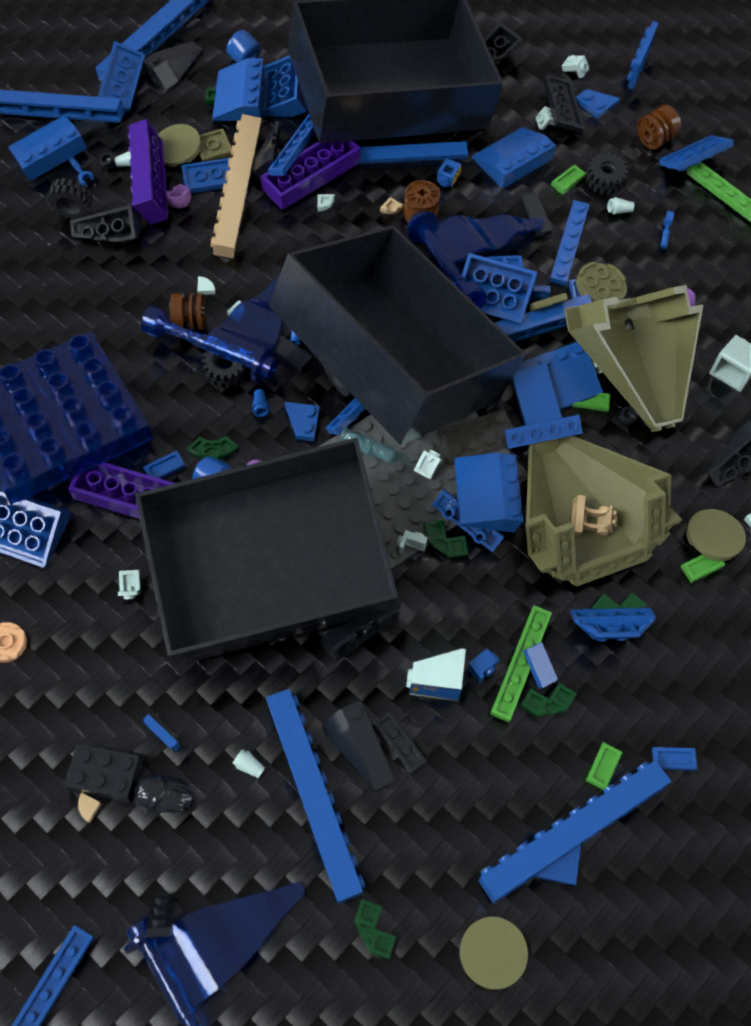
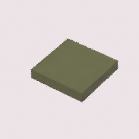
[198,129,233,162]
[525,293,568,313]

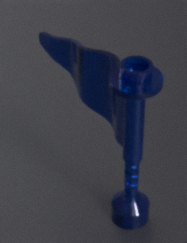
[406,211,544,309]
[141,277,283,383]
[123,882,305,1026]

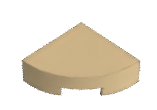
[380,197,404,214]
[78,793,101,823]

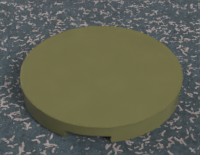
[159,124,201,167]
[576,262,627,302]
[686,509,746,561]
[460,917,528,990]

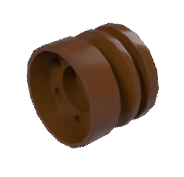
[637,105,682,149]
[404,180,440,227]
[170,293,207,331]

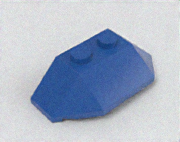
[571,608,655,641]

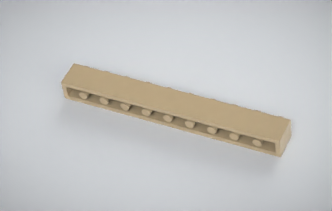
[211,114,261,258]

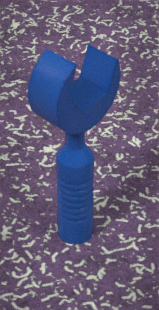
[68,156,94,187]
[661,210,674,249]

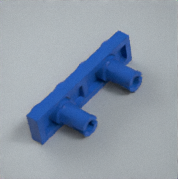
[504,415,582,449]
[432,489,505,552]

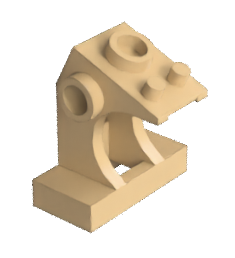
[571,495,618,538]

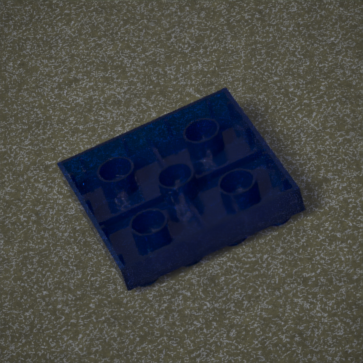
[0,331,154,505]

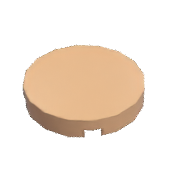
[0,622,27,662]

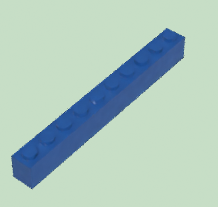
[96,0,209,81]
[266,689,365,904]
[479,760,671,904]

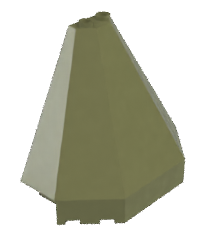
[564,285,704,432]
[526,436,682,586]

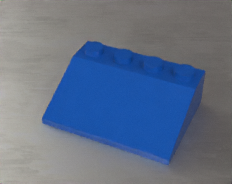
[261,56,307,117]
[213,58,265,121]
[8,115,87,181]
[472,127,556,189]
[458,253,538,324]
[518,342,603,410]
[454,453,523,532]
[0,488,70,568]

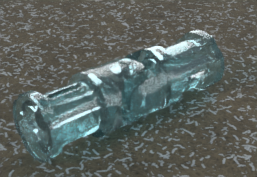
[339,427,397,464]

